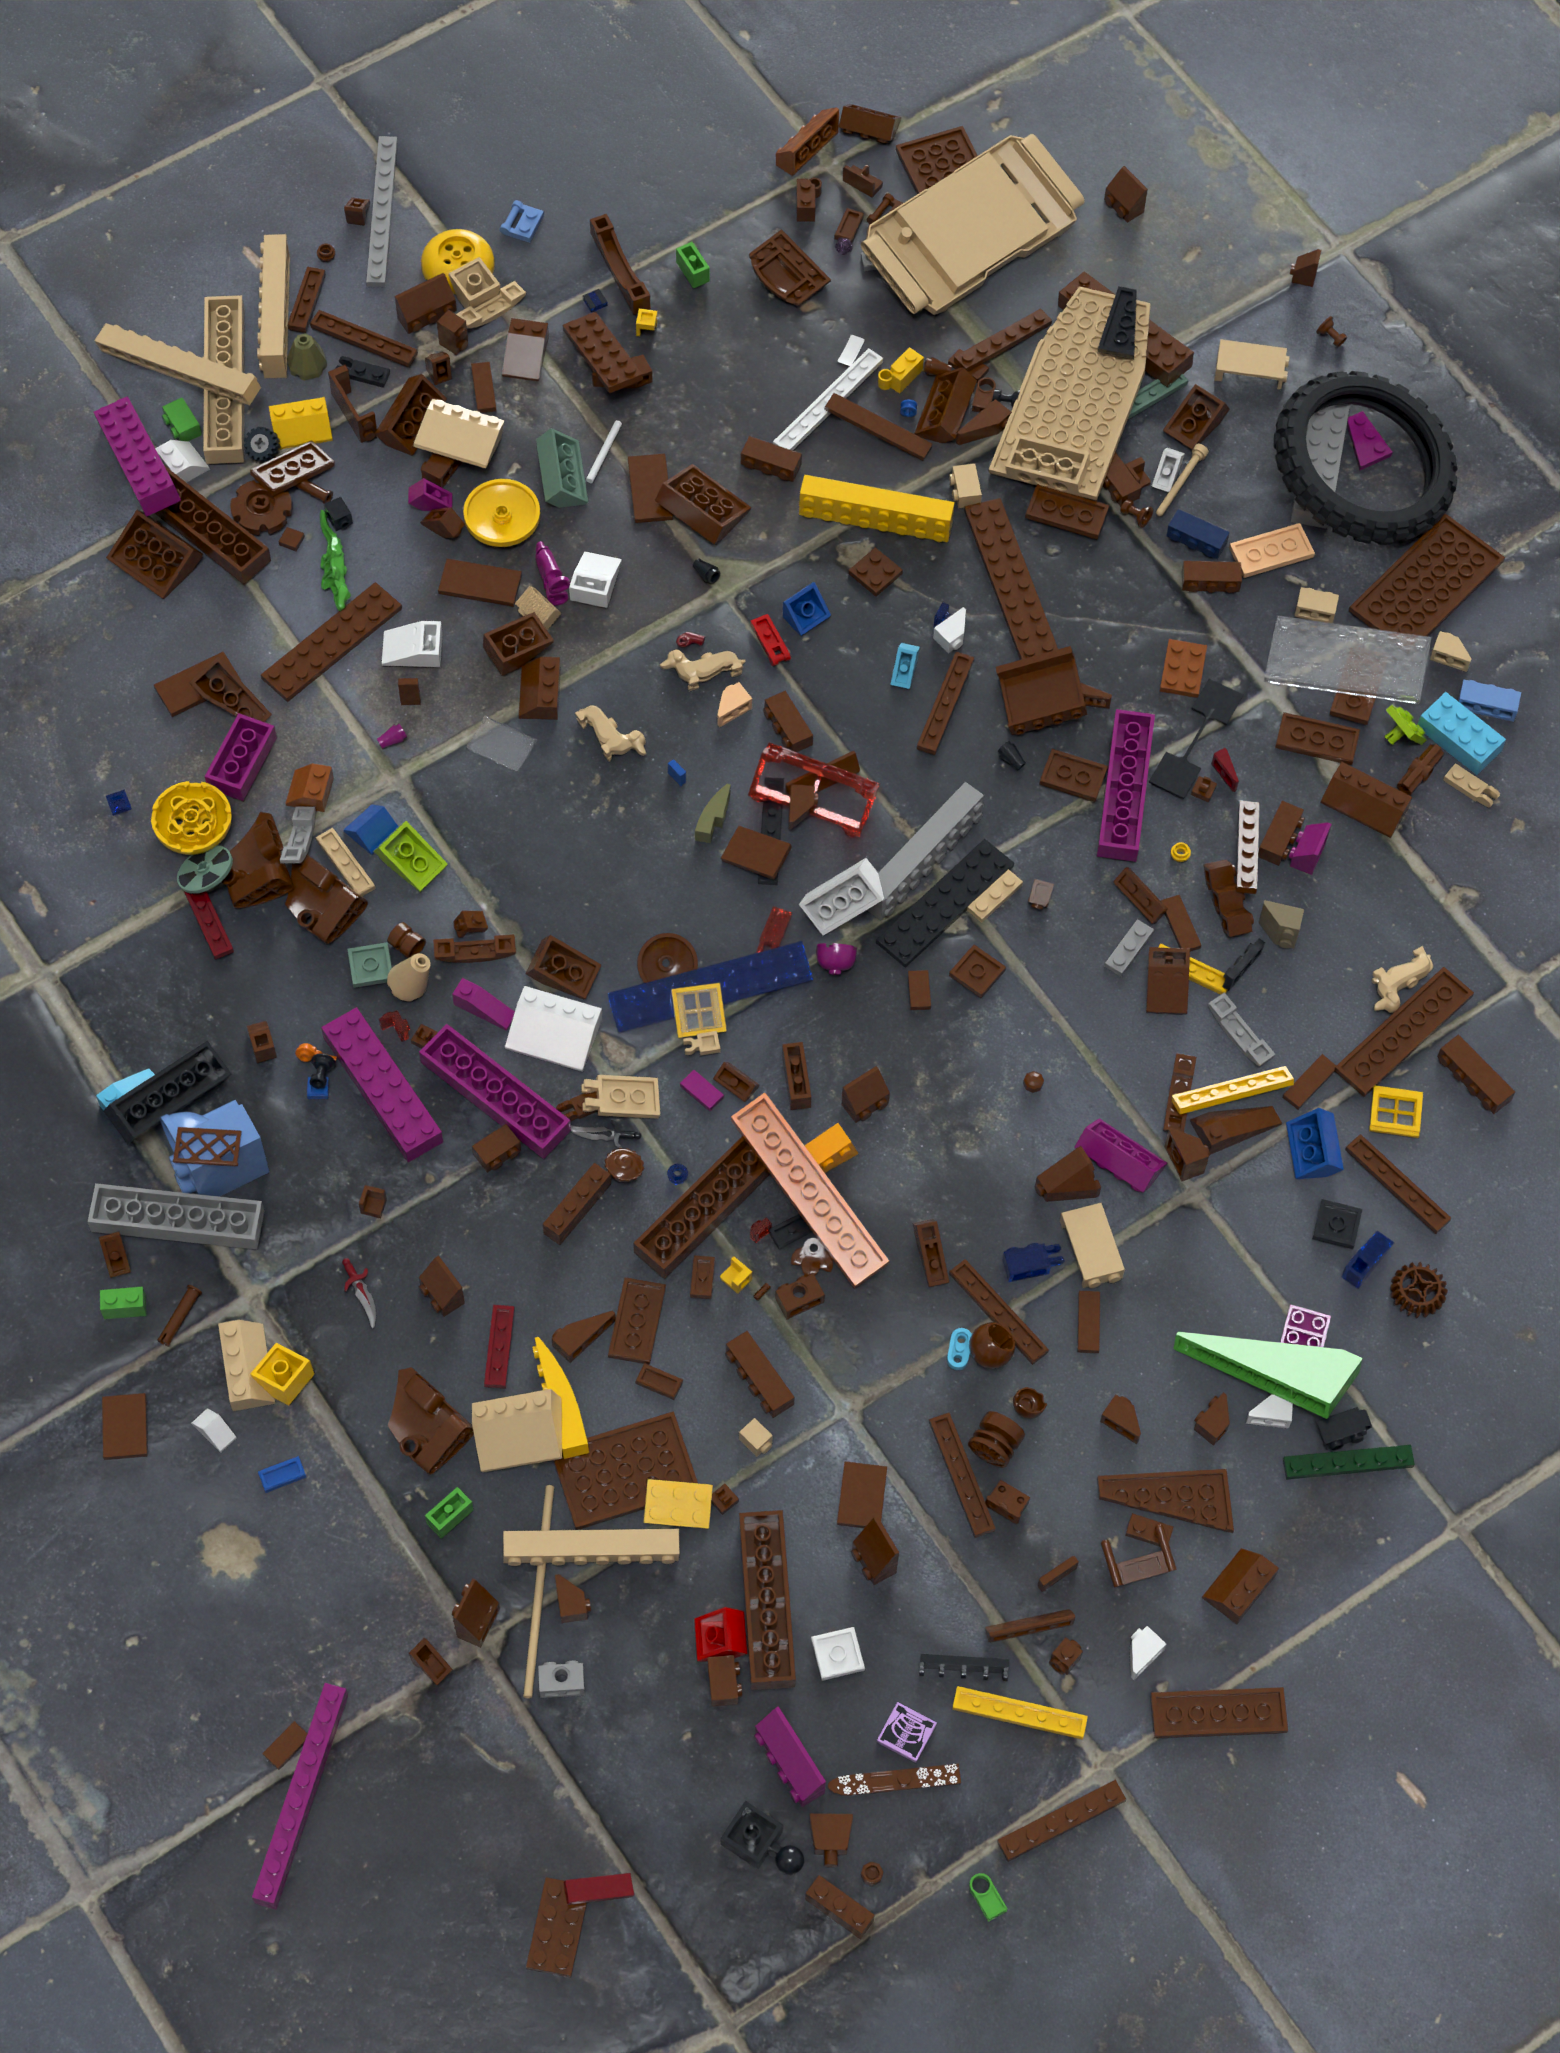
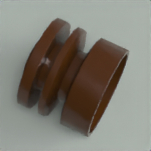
[968,1411,1025,1468]

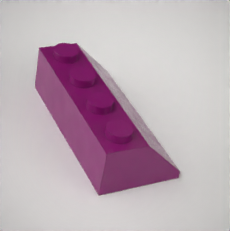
[1074,1118,1168,1192]
[754,1706,826,1807]

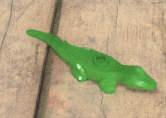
[320,510,351,611]

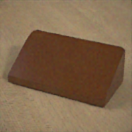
[713,1062,760,1102]

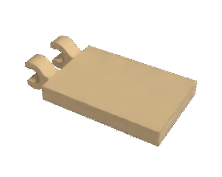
[581,1075,660,1119]

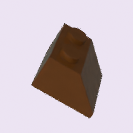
[1104,166,1148,223]
[841,1066,890,1123]
[1164,1128,1210,1182]
[418,1255,465,1317]

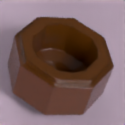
[1023,1071,1044,1093]
[861,1862,883,1886]

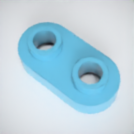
[947,1328,971,1370]

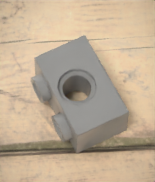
[538,1661,585,1698]

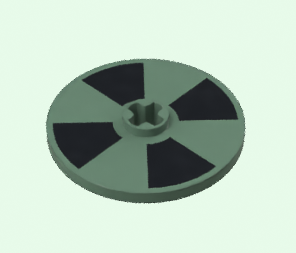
[177,846,233,893]

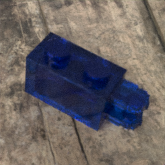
[1002,1243,1065,1282]

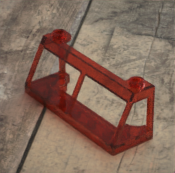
[748,742,880,837]

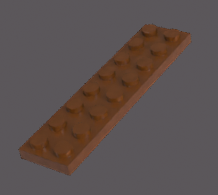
[261,582,402,702]
[1334,967,1474,1097]

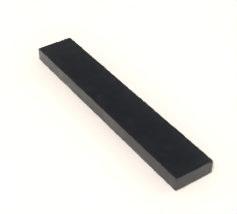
[758,777,784,885]

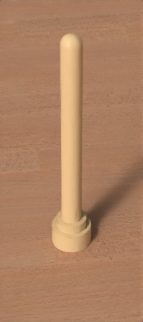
[1156,444,1209,516]

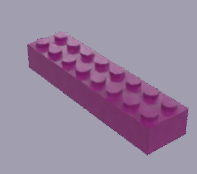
[94,396,181,517]
[1097,709,1155,862]
[321,1007,443,1163]
[419,1024,571,1159]

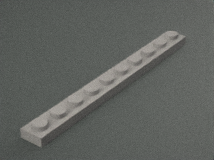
[366,136,397,287]

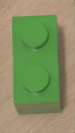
[676,242,710,288]
[161,398,202,442]
[100,1287,147,1319]
[425,1487,473,1539]

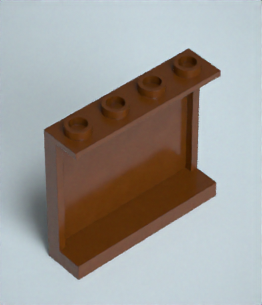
[996,646,1088,735]

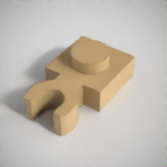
[683,1031,720,1056]

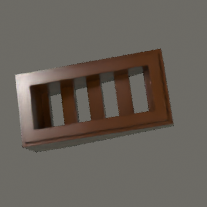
[1081,683,1112,709]

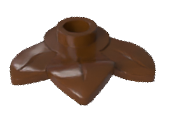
[791,1238,833,1276]

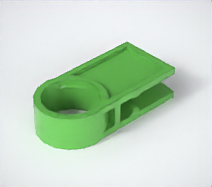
[969,1873,1008,1922]

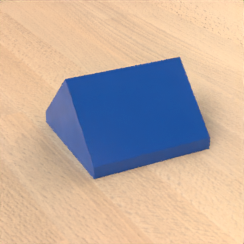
[783,582,831,636]
[343,805,399,855]

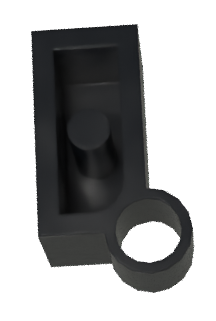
[1317,1407,1372,1450]

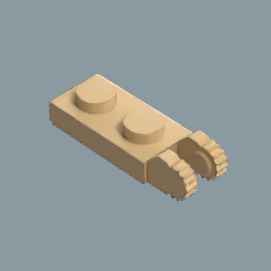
[1443,763,1500,808]

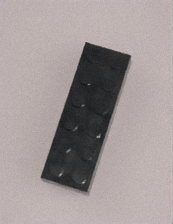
[103,1041,231,1145]

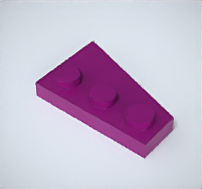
[1347,411,1393,471]

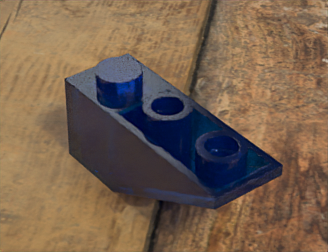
[1342,1231,1395,1289]

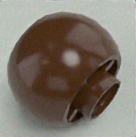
[969,1322,1015,1369]

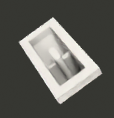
[192,1408,237,1453]

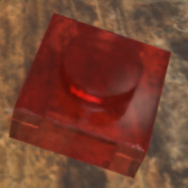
[750,1217,772,1243]

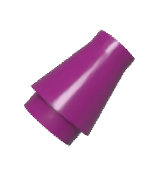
[377,724,407,749]

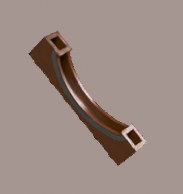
[590,214,651,315]

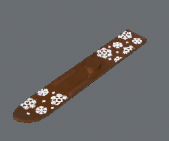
[828,1764,961,1796]

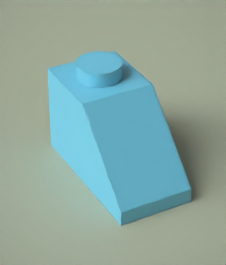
[891,643,920,689]

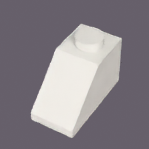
[1152,448,1185,492]
[933,607,966,653]
[1246,1395,1293,1428]
[1130,1626,1166,1680]

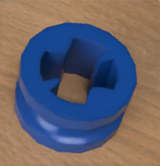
[900,399,917,417]

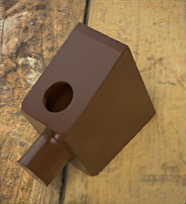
[809,1813,853,1868]

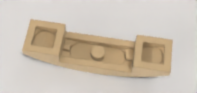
[456,281,526,328]

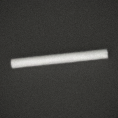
[586,420,622,483]

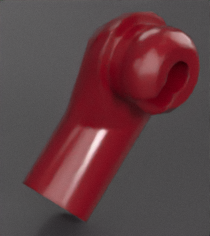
[676,632,705,647]

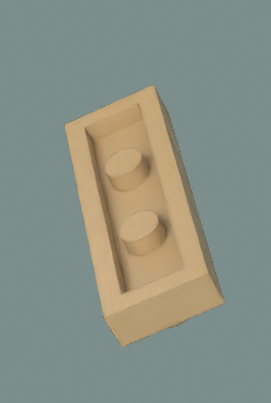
[967,869,1023,923]

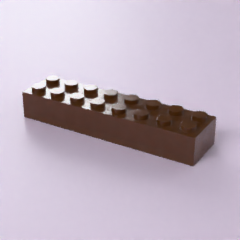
[1058,271,1194,387]
[136,464,271,585]
[633,1136,770,1279]
[739,1510,796,1690]

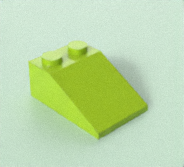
[374,821,448,892]

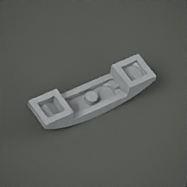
[280,807,316,863]
[1208,992,1275,1066]

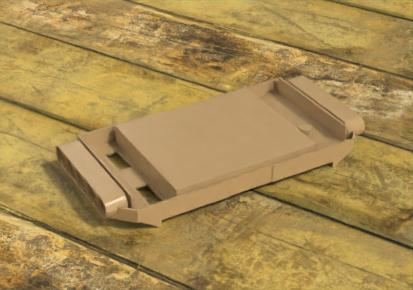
[861,134,1085,315]

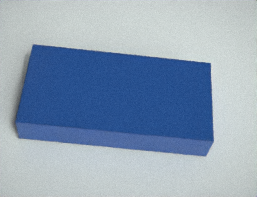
[258,1456,306,1493]

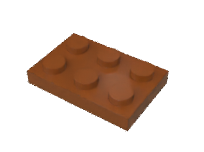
[1160,639,1207,698]

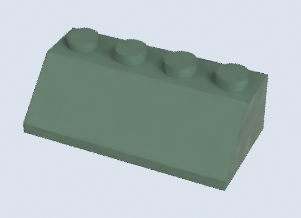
[536,428,588,508]

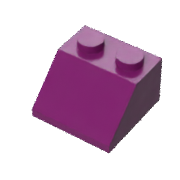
[1289,823,1331,875]

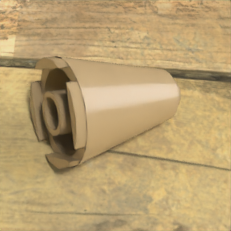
[387,953,430,1001]

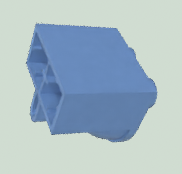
[160,1100,269,1197]

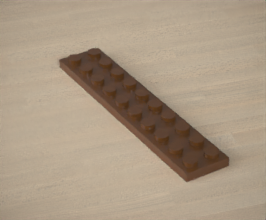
[964,498,1058,660]

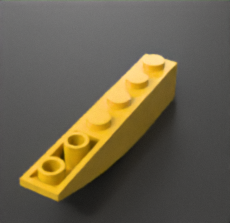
[532,1337,589,1459]

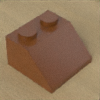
[285,763,334,812]

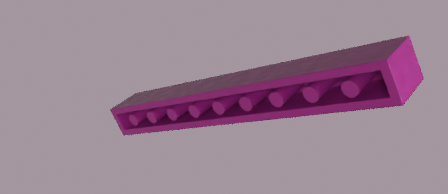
[252,1683,348,1910]

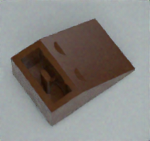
[1146,947,1190,1014]
[452,1578,500,1648]

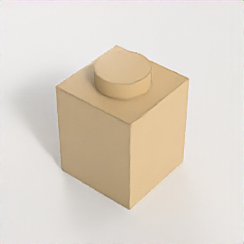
[739,1418,773,1457]

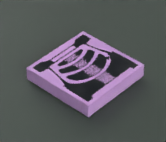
[877,1702,937,1763]

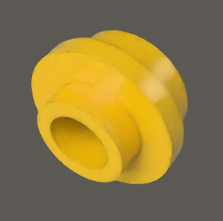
[1171,842,1191,862]

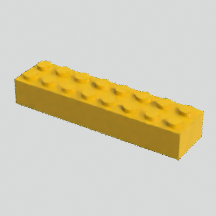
[799,475,954,542]

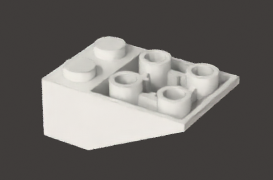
[569,552,622,608]
[382,621,442,667]

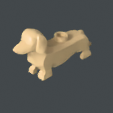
[660,650,745,691]
[575,706,646,761]
[1372,946,1433,1013]

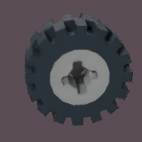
[244,427,281,462]

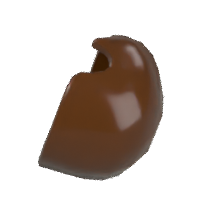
[1013,1387,1047,1419]

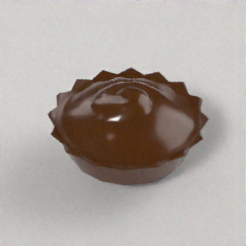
[605,1147,644,1182]

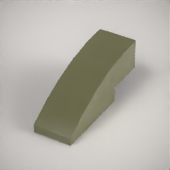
[695,784,731,843]

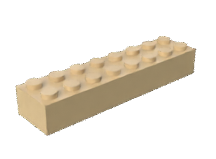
[257,234,290,378]

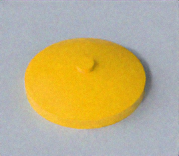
[463,479,540,547]

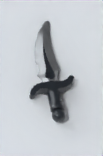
[571,1120,642,1148]

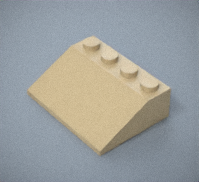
[413,399,504,468]
[472,1389,562,1472]

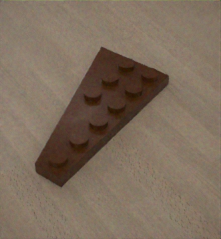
[1097,1469,1234,1533]

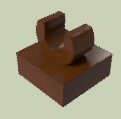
[1191,776,1217,802]
[411,1024,438,1049]
[711,1484,739,1515]

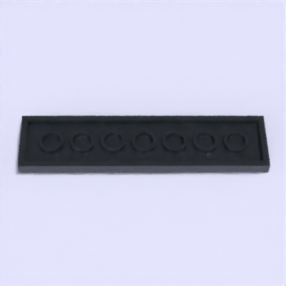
[876,839,1014,968]

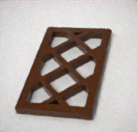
[172,1127,242,1166]

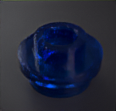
[667,1164,688,1184]

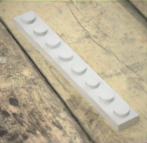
[773,348,883,451]

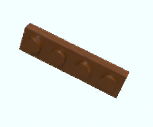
[287,267,326,333]

